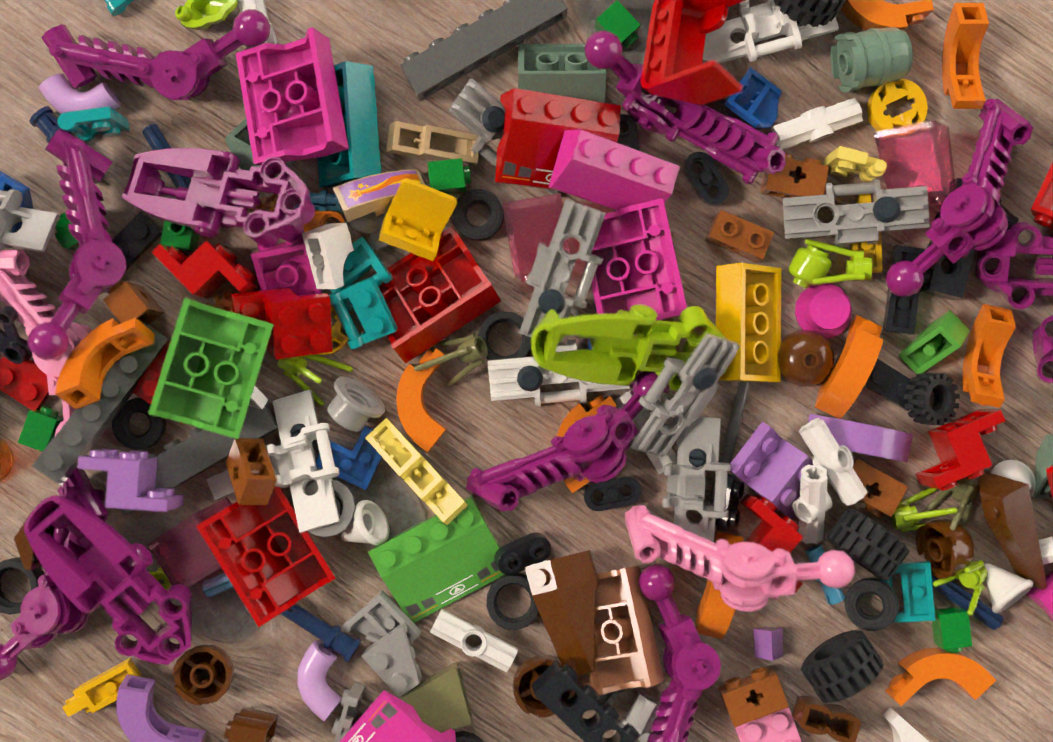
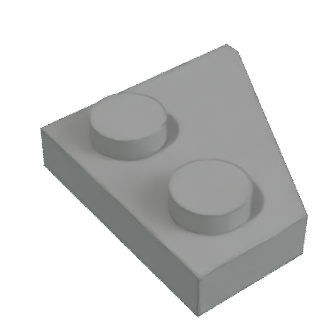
[342,590,422,644]
[361,622,422,698]
[332,682,366,742]

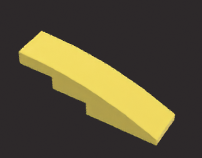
[365,418,468,525]

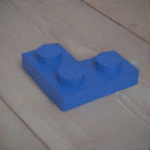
[315,425,382,490]

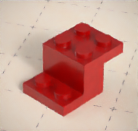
[152,240,260,299]
[231,287,333,360]
[915,409,1006,491]
[740,494,803,593]

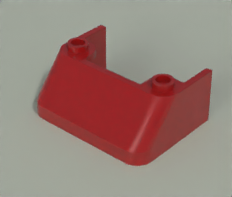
[641,0,745,105]

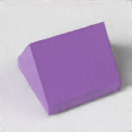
[753,627,783,661]

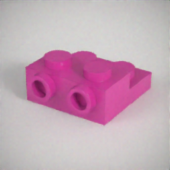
[251,236,323,296]

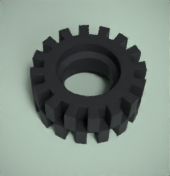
[904,373,960,425]

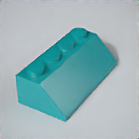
[317,61,382,188]

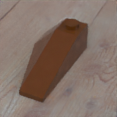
[979,471,1047,590]

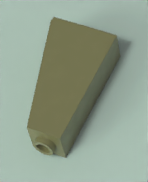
[397,662,473,733]

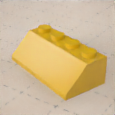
[716,263,782,382]

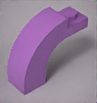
[804,414,913,463]
[116,674,206,742]

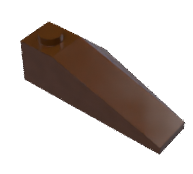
[525,550,598,675]

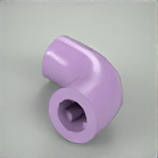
[39,73,121,114]
[297,640,342,722]

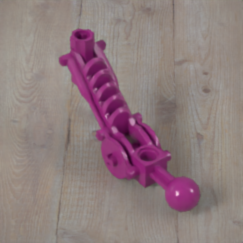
[41,9,270,100]
[584,30,786,185]
[885,98,1034,297]
[28,128,126,360]
[465,371,669,512]
[0,467,108,680]
[639,564,721,742]

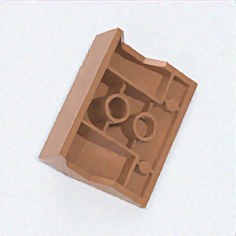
[571,565,664,697]

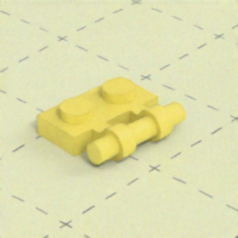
[824,146,887,182]

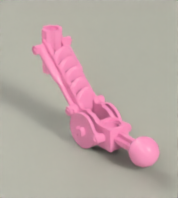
[0,250,92,435]
[625,505,855,611]

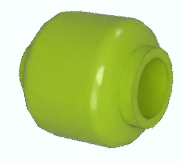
[788,245,832,289]

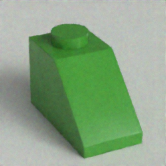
[899,310,970,374]

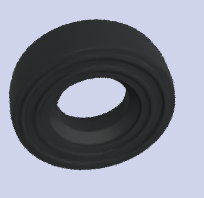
[452,189,504,241]
[112,398,166,450]
[844,578,899,631]

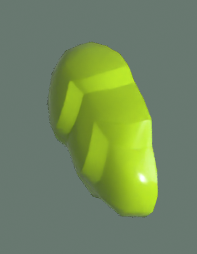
[175,0,239,30]

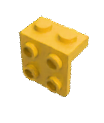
[379,179,457,261]

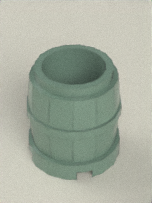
[830,27,913,92]

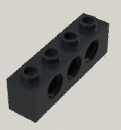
[920,178,975,300]
[531,660,641,742]

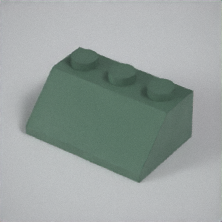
[518,44,606,103]

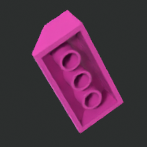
[549,129,680,211]

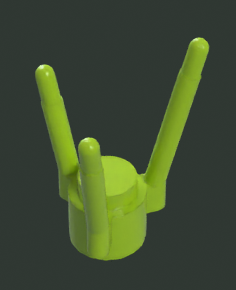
[805,239,872,285]
[277,354,353,406]
[891,488,958,532]
[933,560,988,616]

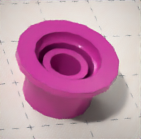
[795,283,852,339]

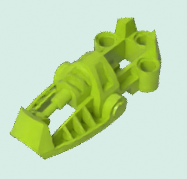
[531,304,728,391]

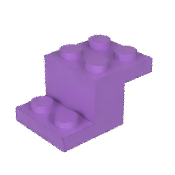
[730,421,813,520]
[78,448,184,512]

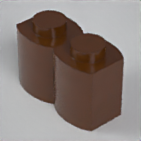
[792,695,862,742]
[224,708,278,742]

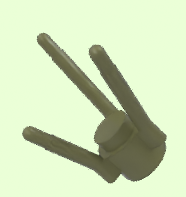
[414,334,488,387]
[915,477,980,530]

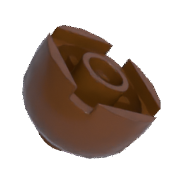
[778,330,834,387]
[916,519,974,579]
[173,644,234,705]
[513,656,571,718]

